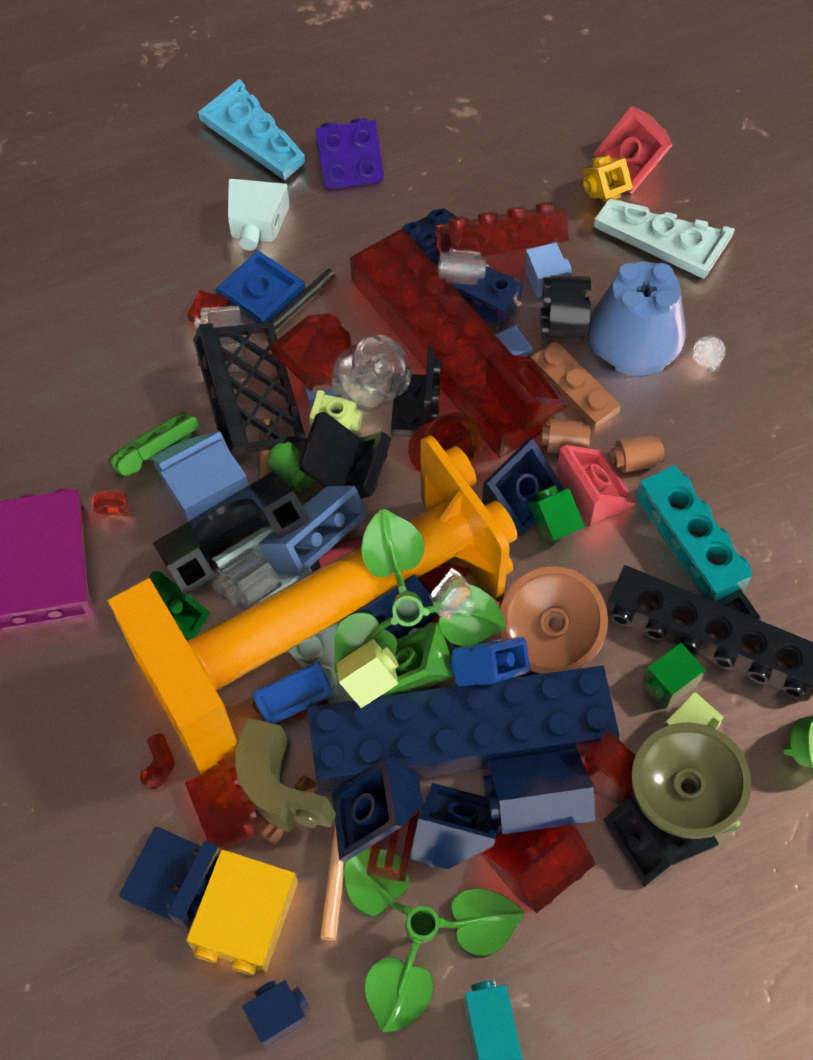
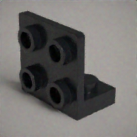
[391,346,441,438]
[603,785,719,887]

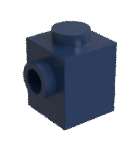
[242,980,310,1049]

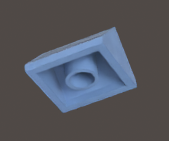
[160,439,248,523]

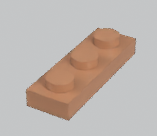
[530,341,621,430]

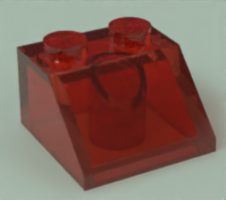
[481,825,596,913]

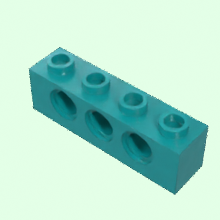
[636,464,753,602]

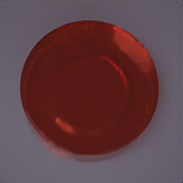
[93,491,128,516]

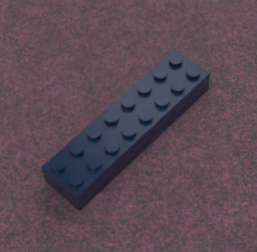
[307,665,620,793]

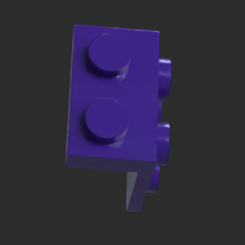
[315,118,384,190]

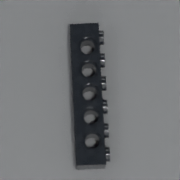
[607,564,813,700]

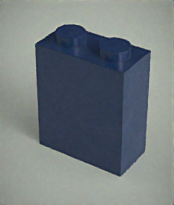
[482,747,596,835]

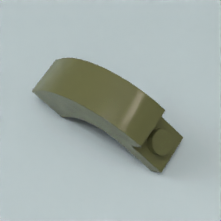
[235,718,336,832]

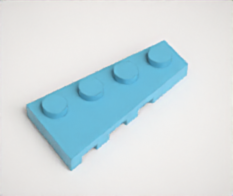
[198,79,305,180]

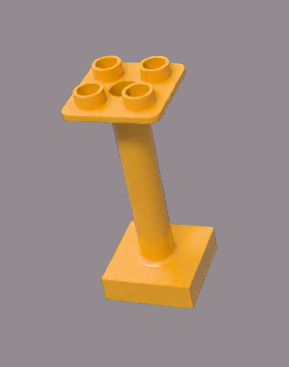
[107,435,517,778]

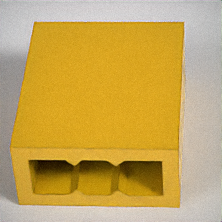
[186,849,298,976]

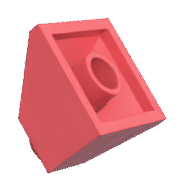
[593,106,673,194]

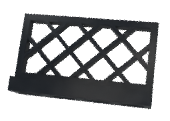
[193,321,307,459]

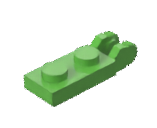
[108,411,201,476]

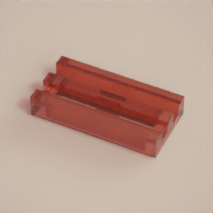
[367,809,420,882]

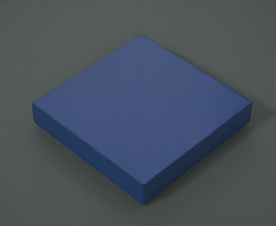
[215,250,305,323]

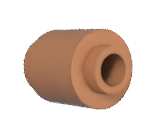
[541,419,591,454]
[611,434,664,473]

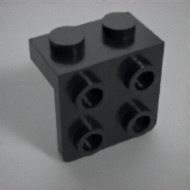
[298,412,392,499]

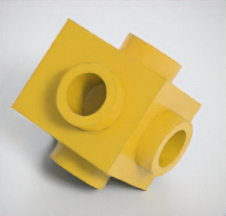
[582,154,633,202]

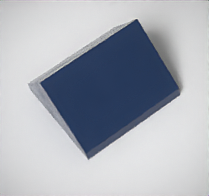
[482,438,565,536]

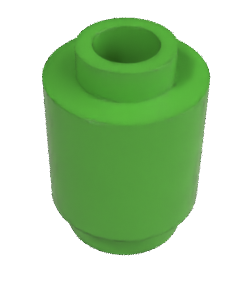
[268,442,314,492]

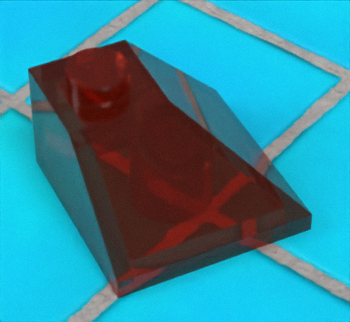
[270,313,356,392]

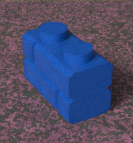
[451,637,530,686]

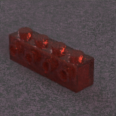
[435,202,569,262]

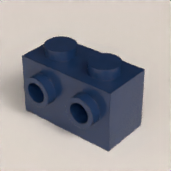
[447,257,523,329]

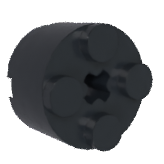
[540,275,591,342]

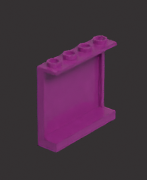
[0,489,94,631]

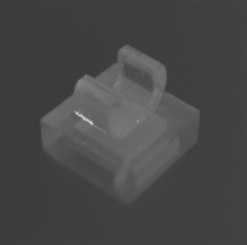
[429,568,478,620]

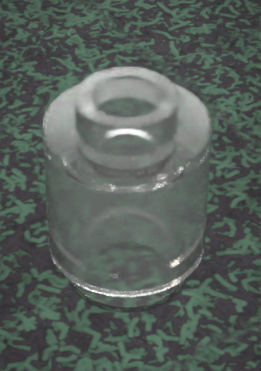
[438,249,486,285]

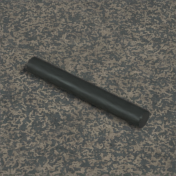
[264,268,336,335]

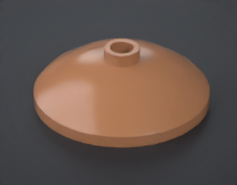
[500,566,608,674]

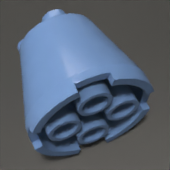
[588,262,686,376]

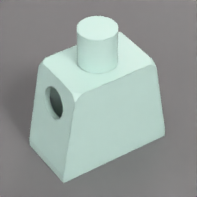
[228,178,290,251]

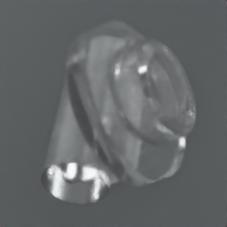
[692,335,726,372]

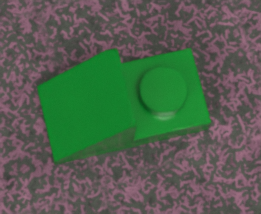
[149,571,211,640]

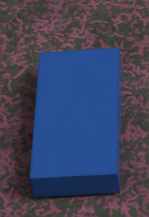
[251,661,335,724]

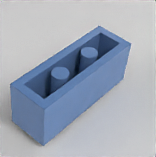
[258,486,369,575]

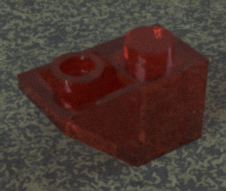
[584,731,636,805]

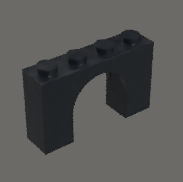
[153,471,310,596]

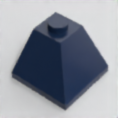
[331,757,423,862]
[410,783,499,869]

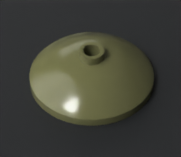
[631,722,751,839]

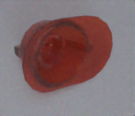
[408,412,482,472]

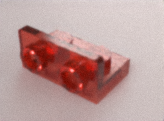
[184,758,258,850]

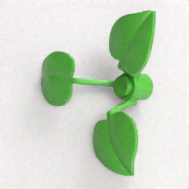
[334,509,506,674]
[344,848,524,1033]

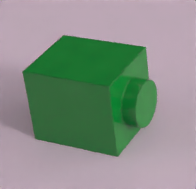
[528,485,585,541]
[643,643,706,708]

